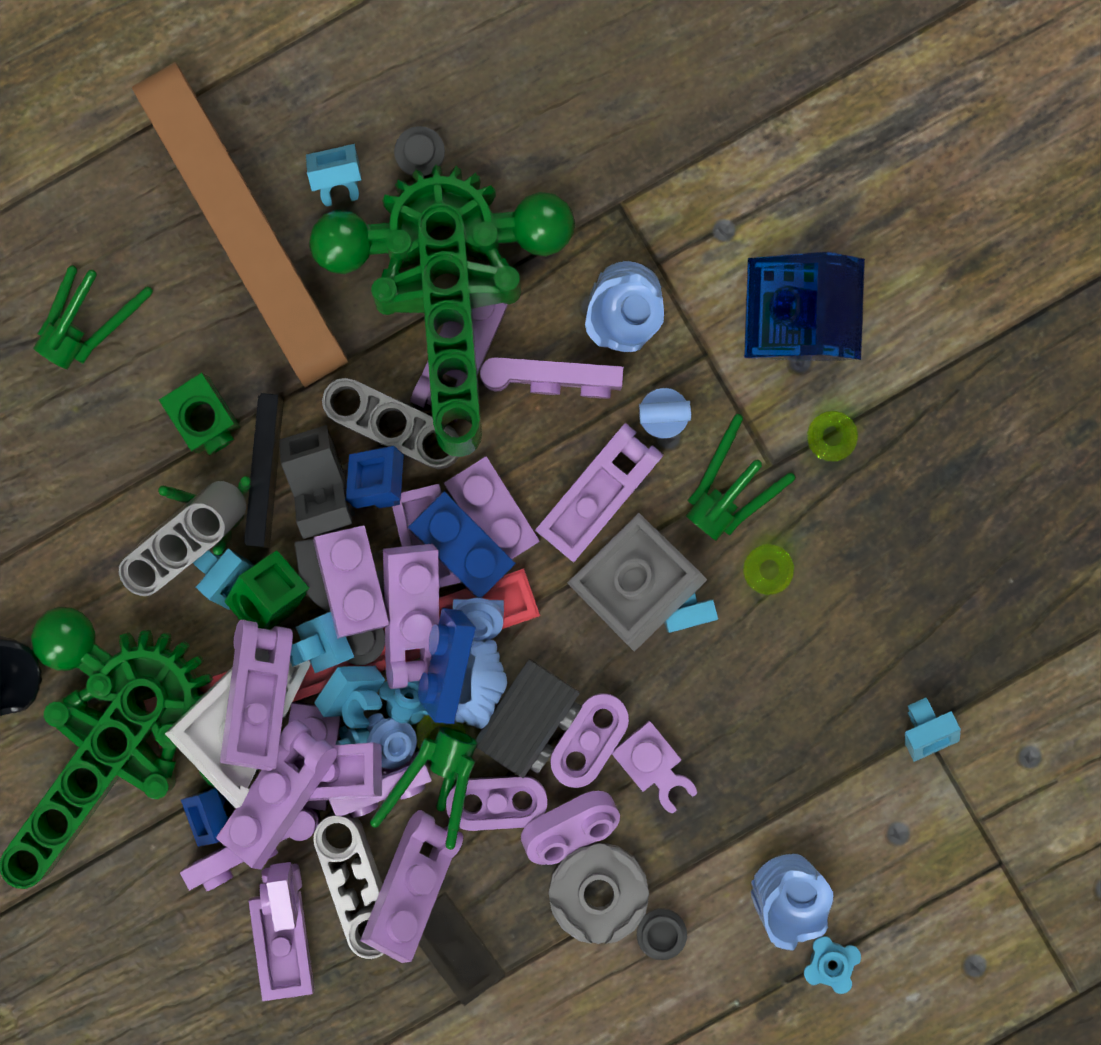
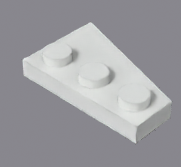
[164,629,311,808]

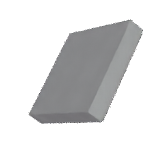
[567,513,707,651]

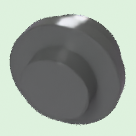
[394,126,445,177]
[346,628,385,665]
[637,908,687,960]

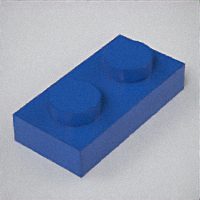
[407,491,516,598]
[418,608,476,724]

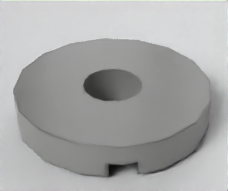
[549,842,649,944]

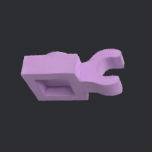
[260,862,302,931]

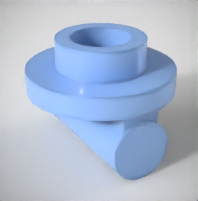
[639,388,691,439]
[453,598,504,642]
[367,713,417,769]

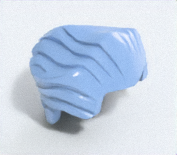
[585,261,664,352]
[455,640,507,729]
[750,854,833,950]

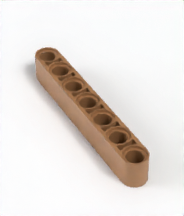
[132,62,349,387]

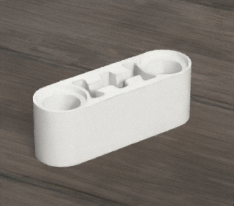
[314,812,384,959]

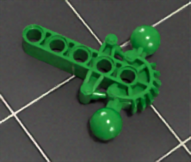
[309,164,575,457]
[0,607,258,889]

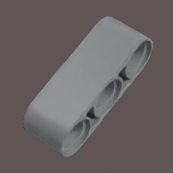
[322,378,459,469]
[118,481,246,596]

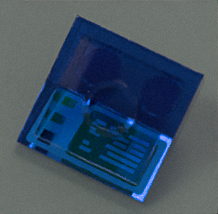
[744,252,865,362]

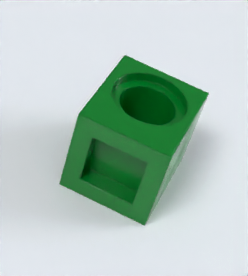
[159,372,241,456]
[224,550,309,630]

